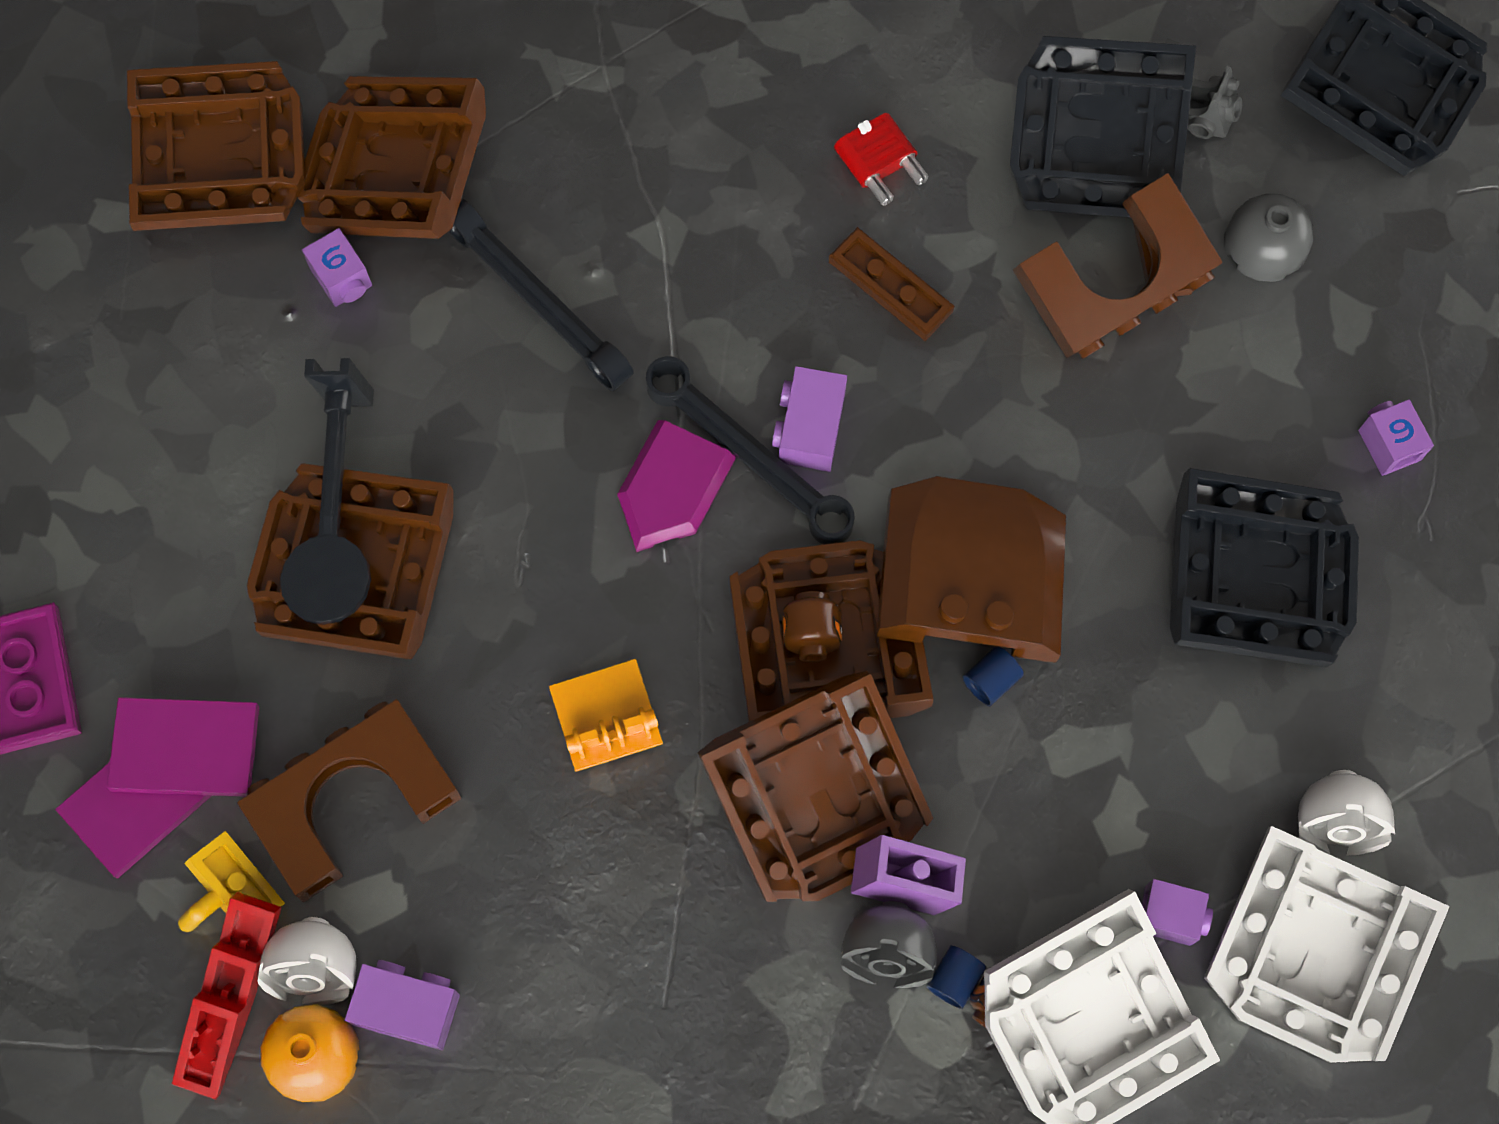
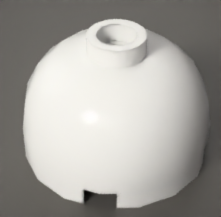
[1298,770,1395,855]
[258,917,356,1005]

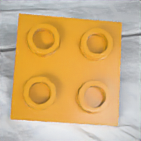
[549,659,663,772]

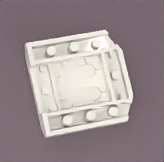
[1204,826,1450,1062]
[984,889,1220,1124]

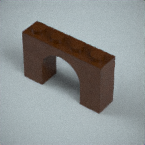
[1013,173,1223,359]
[237,699,462,902]

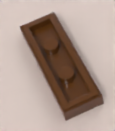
[829,227,955,341]

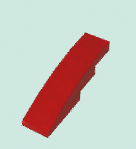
[172,892,282,1100]

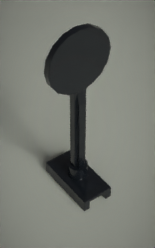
[280,358,374,625]

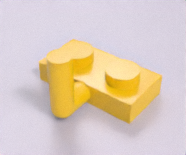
[178,831,285,932]

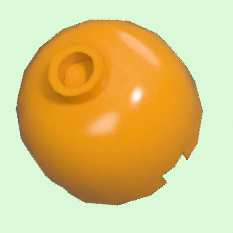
[260,1004,359,1102]

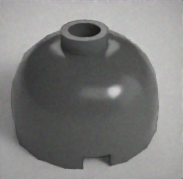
[1224,193,1313,282]
[841,901,937,988]

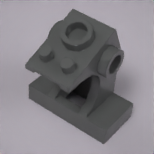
[1165,38,1242,139]

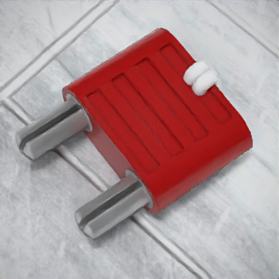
[834,113,929,206]

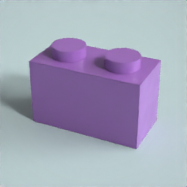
[772,366,848,472]
[851,835,966,915]
[344,960,460,1050]

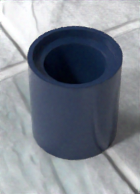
[962,646,1024,707]
[926,945,987,1009]

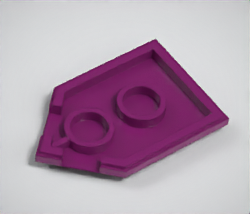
[617,420,736,552]

